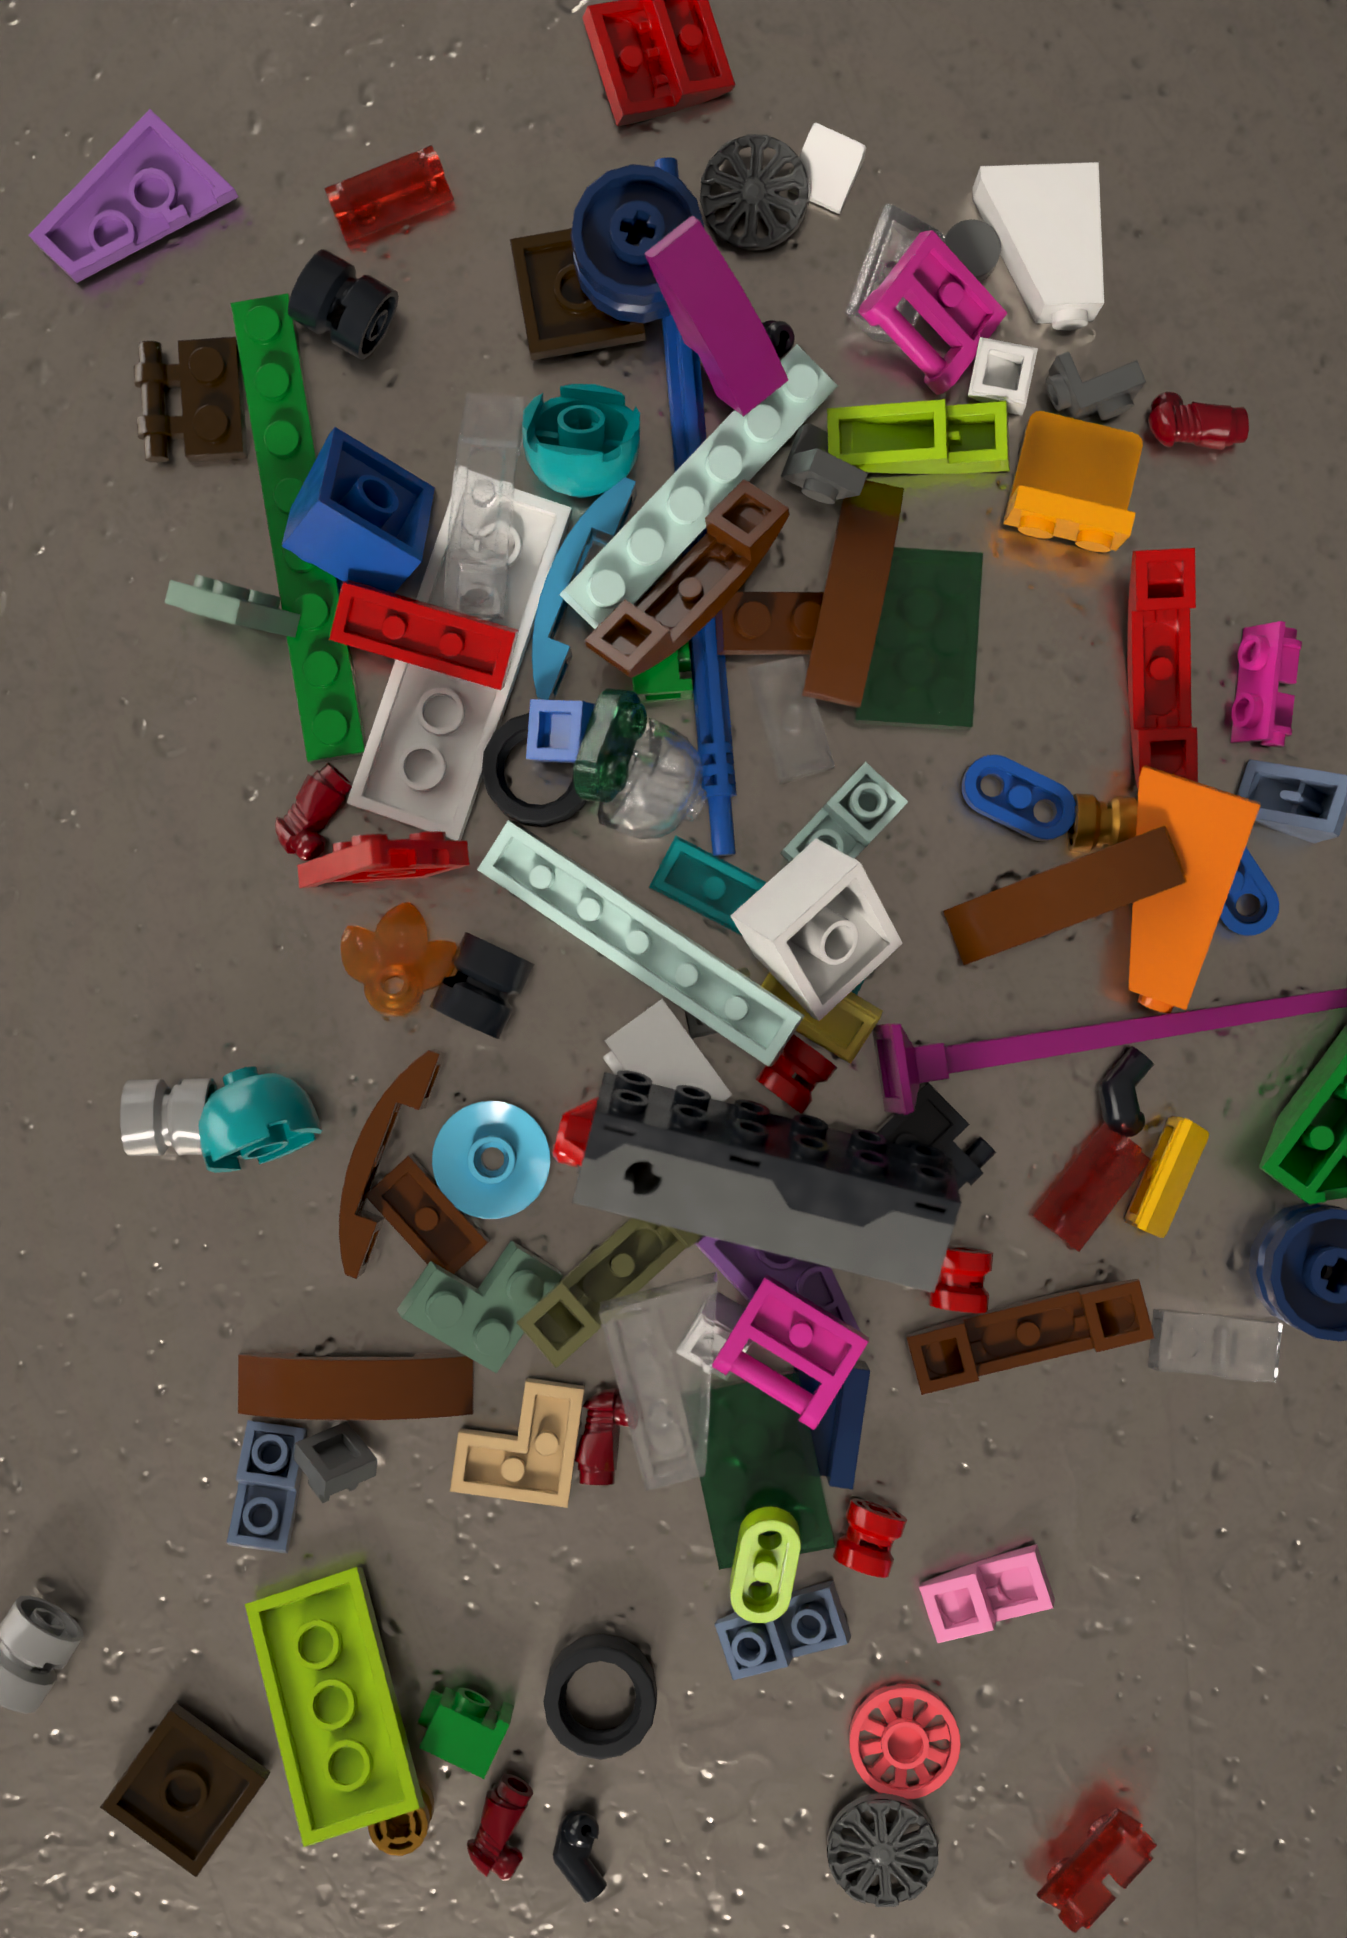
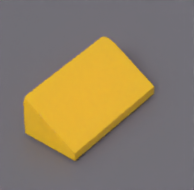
[1124,1115,1209,1238]

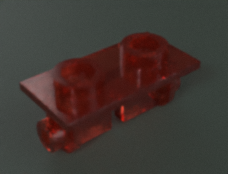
[324,145,454,243]
[1032,1123,1151,1252]
[1036,1807,1157,1934]

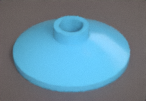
[432,1101,551,1219]

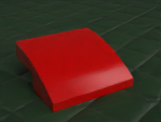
[582,0,735,127]

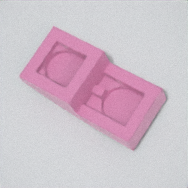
[919,1544,1055,1643]

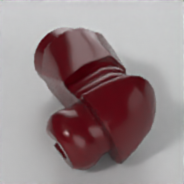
[1148,392,1249,450]
[275,762,353,861]
[575,1388,639,1485]
[467,1774,533,1881]

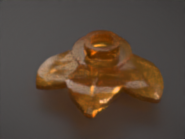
[340,902,457,1017]

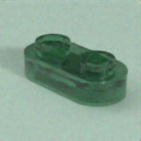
[573,688,647,803]

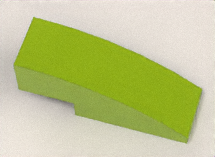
[827,399,1010,474]

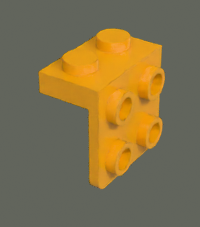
[1003,411,1143,552]

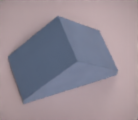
[1237,759,1347,843]

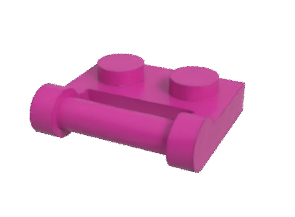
[858,230,1007,395]
[711,1274,869,1430]

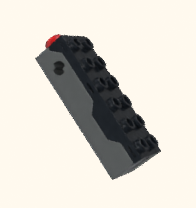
[552,1070,961,1293]

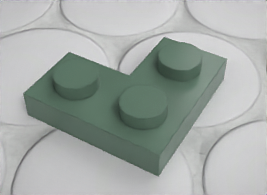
[165,574,301,638]
[397,1240,563,1373]

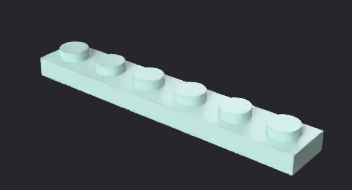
[559,344,838,629]
[477,820,805,1067]

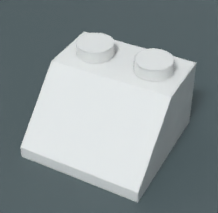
[731,838,903,1021]

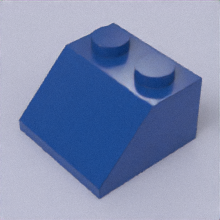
[281,427,435,593]

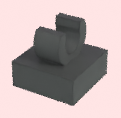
[294,1421,378,1503]

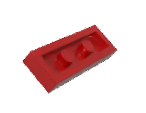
[329,580,519,690]

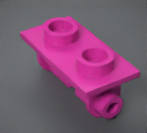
[1230,621,1302,747]

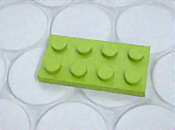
[245,1567,425,1847]

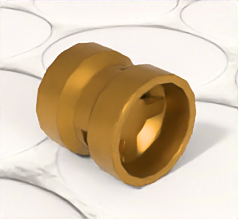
[1067,793,1137,853]
[368,1779,434,1856]

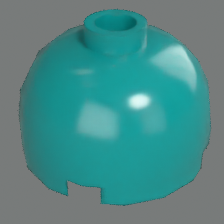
[522,384,640,498]
[198,1066,323,1173]

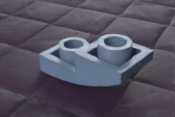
[227,1420,307,1554]
[715,1580,851,1680]

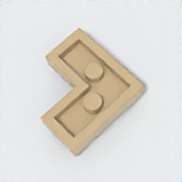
[450,1378,585,1508]

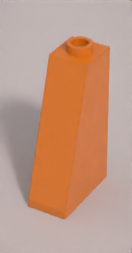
[1128,765,1261,1014]

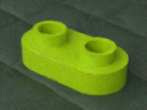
[730,1507,801,1623]

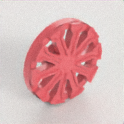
[849,1683,960,1800]

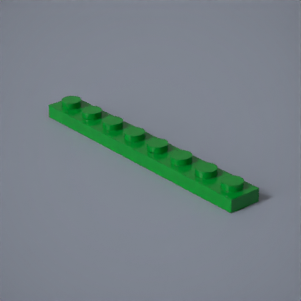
[231,293,366,764]

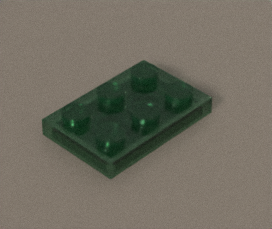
[854,547,983,730]
[682,1369,836,1570]

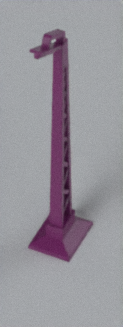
[872,988,1347,1115]

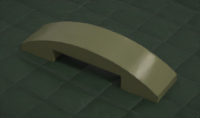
[516,1217,703,1368]

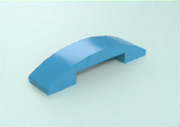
[532,477,637,700]

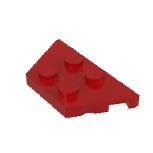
[297,831,470,888]

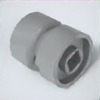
[120,1078,218,1156]
[0,1596,84,1714]

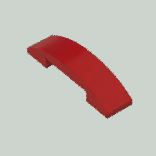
[1127,548,1198,789]

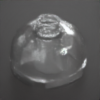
[597,718,707,840]

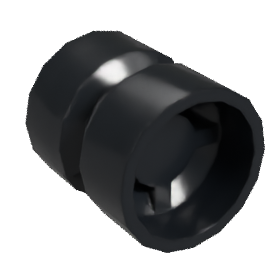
[288,249,399,359]
[430,932,535,1039]

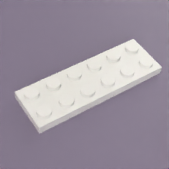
[347,470,573,841]

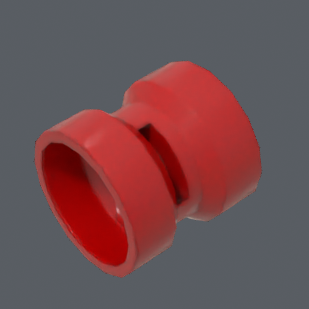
[756,1034,837,1114]
[928,1245,994,1313]
[832,1498,907,1578]

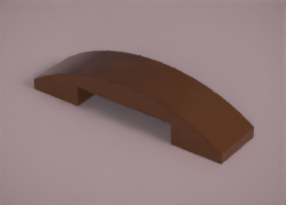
[585,479,790,678]
[802,480,904,708]
[943,826,1187,965]
[339,1049,446,1279]
[906,1279,1155,1395]
[238,1353,474,1420]

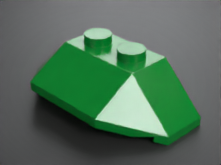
[1259,1025,1347,1205]

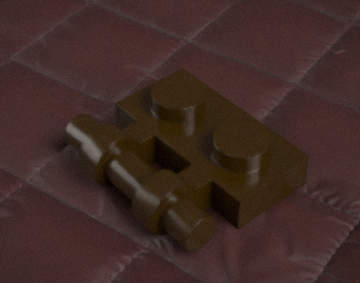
[133,337,248,463]

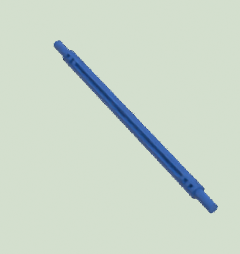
[654,157,737,856]

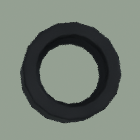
[481,713,595,827]
[543,1634,657,1760]

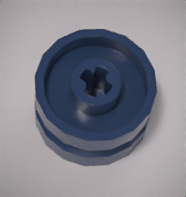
[571,164,704,323]
[1249,1203,1347,1342]

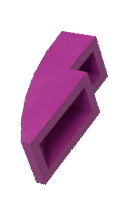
[644,216,788,417]

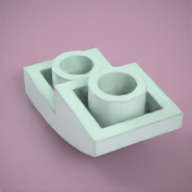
[780,762,908,862]

